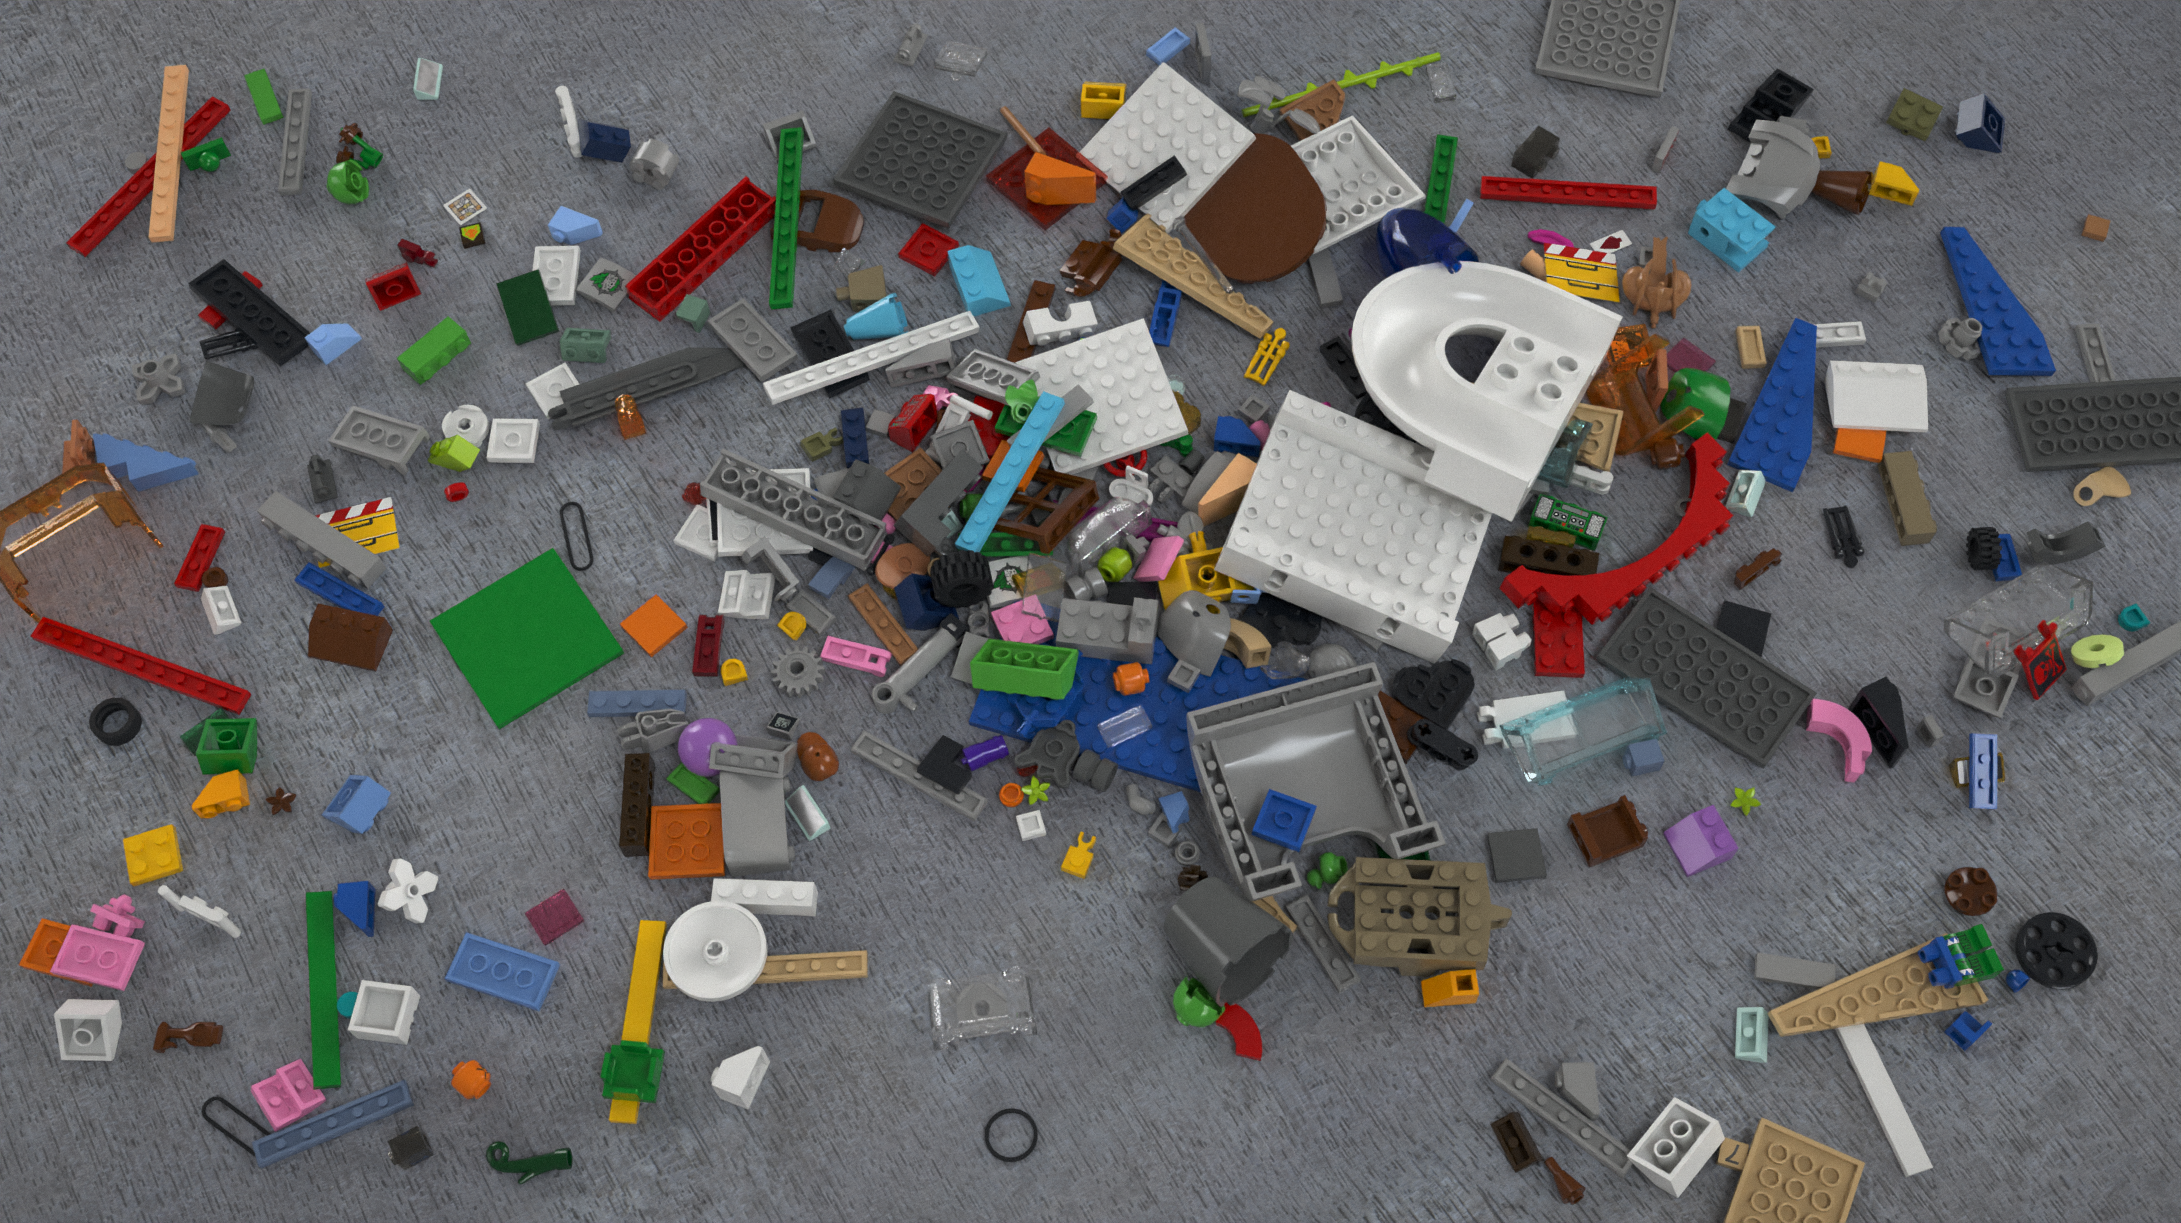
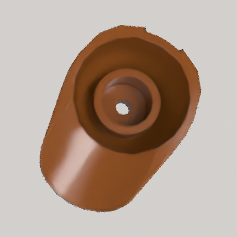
[797,732,839,781]

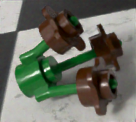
[336,123,383,170]

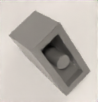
[1555,1062,1600,1121]

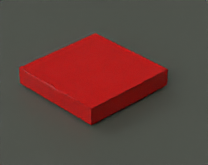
[898,223,959,277]

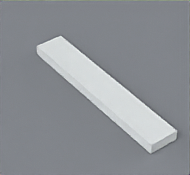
[1835,1024,1933,1177]

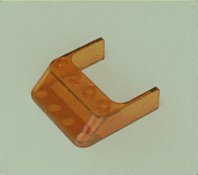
[1586,334,1705,456]

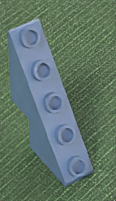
[93,433,199,492]

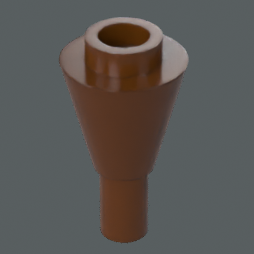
[1544,1157,1586,1205]

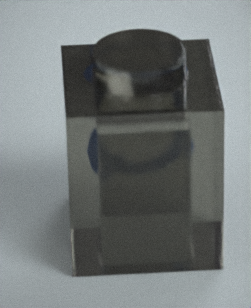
[388,1126,434,1170]

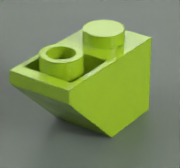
[427,434,480,472]

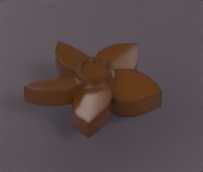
[265,787,296,816]

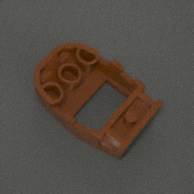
[770,190,864,252]

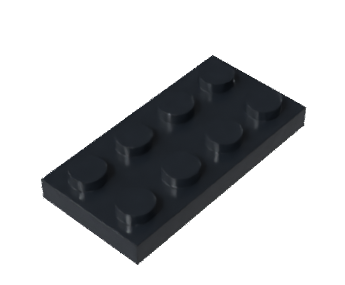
[790,309,870,399]

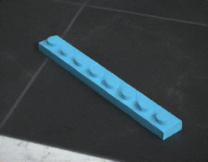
[955,391,1065,552]

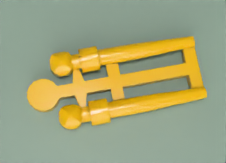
[1243,328,1290,386]

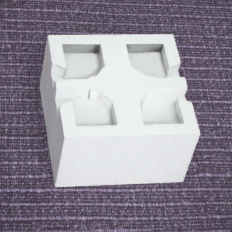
[348,980,420,1045]

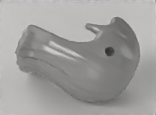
[1308,643,1358,678]

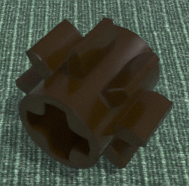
[1178,865,1208,891]

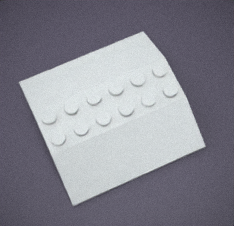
[1291,116,1426,254]

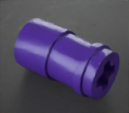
[961,735,1009,772]

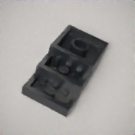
[1728,68,1814,143]

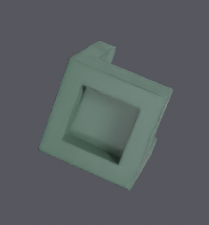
[676,294,710,333]

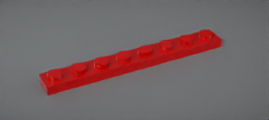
[1480,176,1657,209]

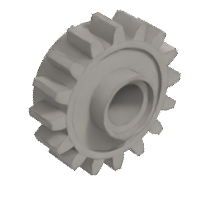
[771,646,825,698]

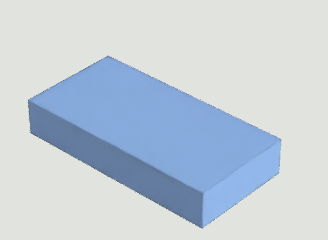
[1146,27,1190,66]

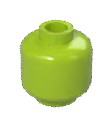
[1097,547,1132,582]

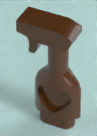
[153,1022,223,1053]

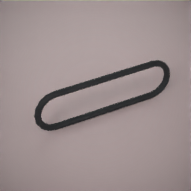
[560,502,593,571]
[201,1097,271,1157]

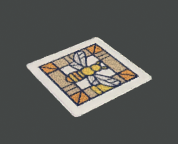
[443,189,487,225]

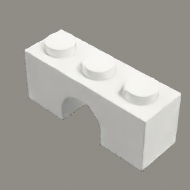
[1023,301,1098,346]

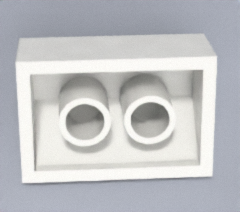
[1627,1097,1725,1198]

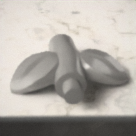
[1157,511,1213,557]

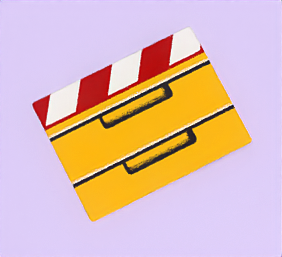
[1544,243,1620,302]
[315,497,399,568]

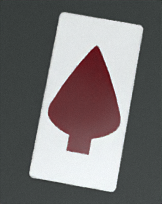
[1590,230,1632,253]

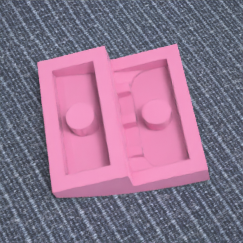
[251,1059,326,1132]

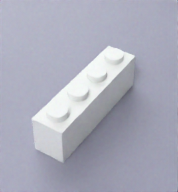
[711,878,818,916]

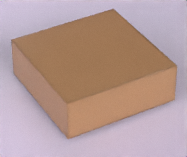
[2081,214,2110,242]

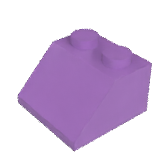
[1663,805,1738,877]

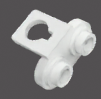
[1109,466,1153,510]

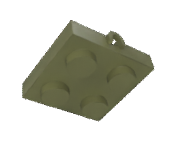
[1886,88,1943,141]

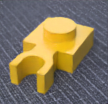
[1061,832,1096,879]

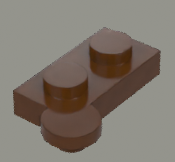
[1734,548,1782,590]

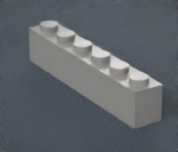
[257,491,387,589]

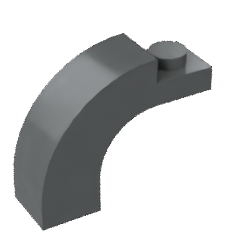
[2026,521,2106,565]

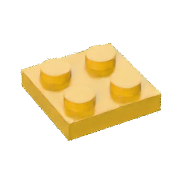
[123,824,183,886]

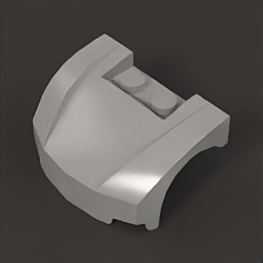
[1726,120,1820,219]

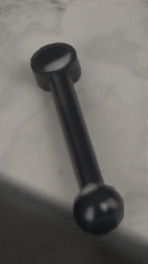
[867,534,894,576]

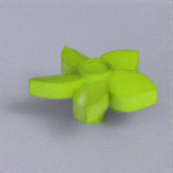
[1021,775,1050,805]
[1730,787,1762,816]

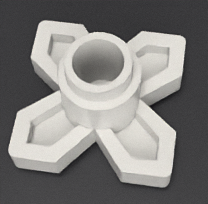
[378,858,438,923]

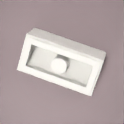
[201,586,241,635]

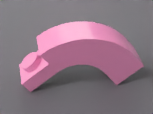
[1806,699,1872,783]

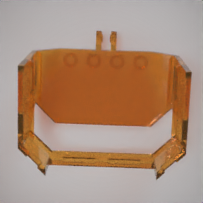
[0,463,164,623]

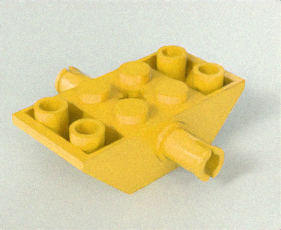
[1158,531,1254,614]

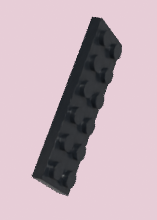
[188,259,310,367]

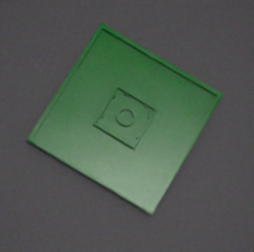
[430,548,625,730]

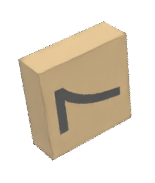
[1716,1137,1749,1172]

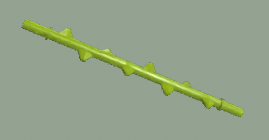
[1241,52,1441,117]

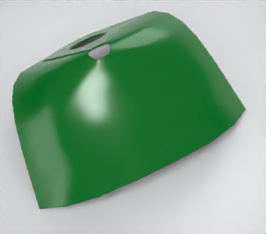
[1660,368,1731,440]

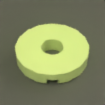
[2071,635,2124,668]

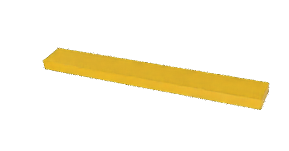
[609,920,667,1124]

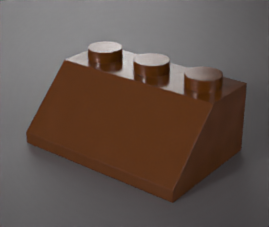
[308,603,393,672]

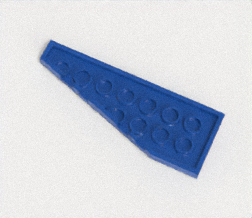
[1940,227,2056,376]
[1727,318,1817,492]

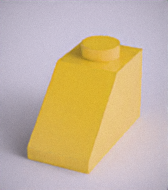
[1869,161,1919,206]

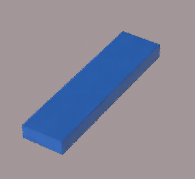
[294,562,385,616]

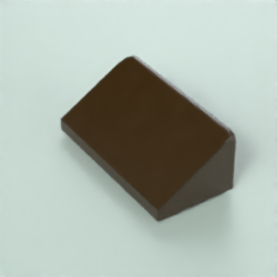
[1490,1112,1543,1173]

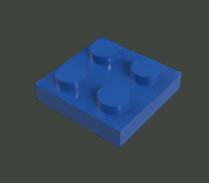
[1252,789,1317,852]

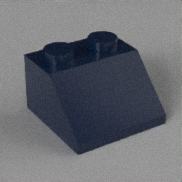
[1955,93,2005,153]
[578,119,631,163]
[894,573,959,631]

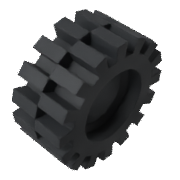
[1966,527,2002,571]

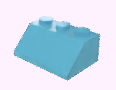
[947,245,1011,316]

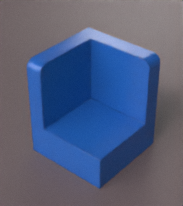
[1106,197,1138,234]
[1944,1011,1992,1051]

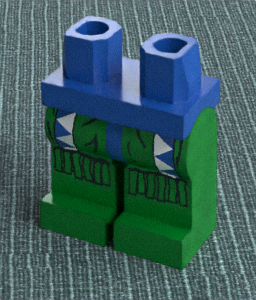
[1918,924,2004,989]

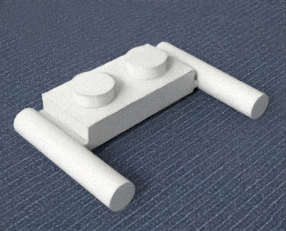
[925,394,993,464]
[158,885,241,938]

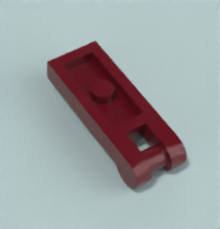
[692,615,725,677]

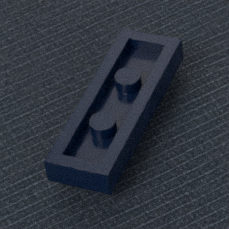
[841,407,870,468]

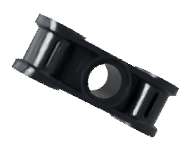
[1406,719,1478,770]

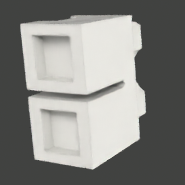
[1472,613,1531,670]

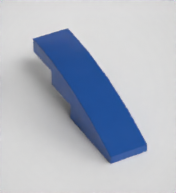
[1149,280,1183,347]

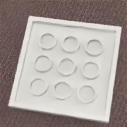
[717,468,813,557]

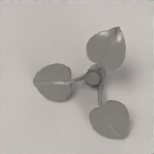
[1237,76,1321,134]

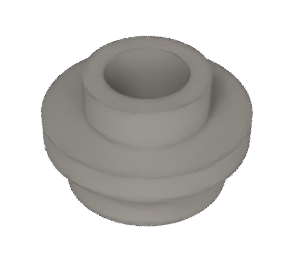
[1175,841,1200,866]

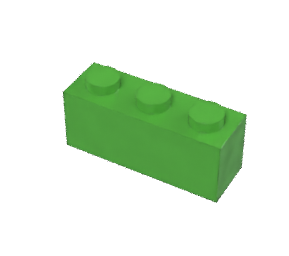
[397,316,471,385]

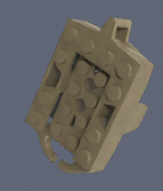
[1327,857,1512,977]

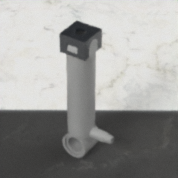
[872,613,969,714]

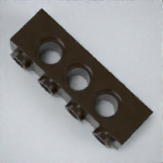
[1498,535,1599,576]
[619,753,655,857]

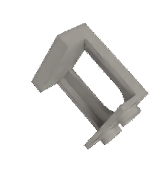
[741,536,799,603]

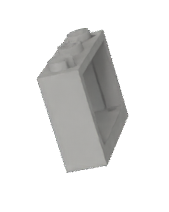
[709,734,798,779]

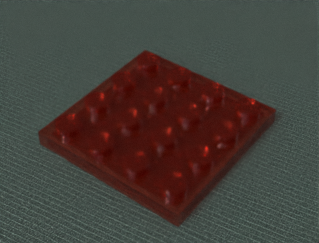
[986,127,1108,231]

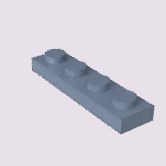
[587,690,687,717]

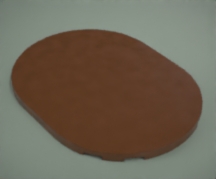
[1183,133,1327,284]

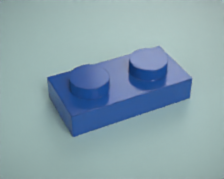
[1992,534,2022,582]

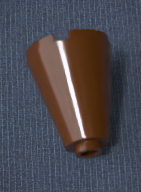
[1811,170,1873,215]

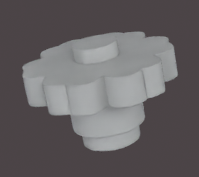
[1938,318,1982,360]

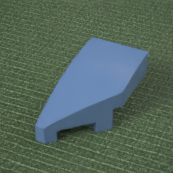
[1158,791,1190,834]

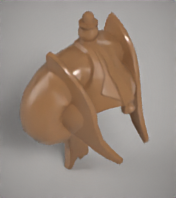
[1622,236,1692,329]

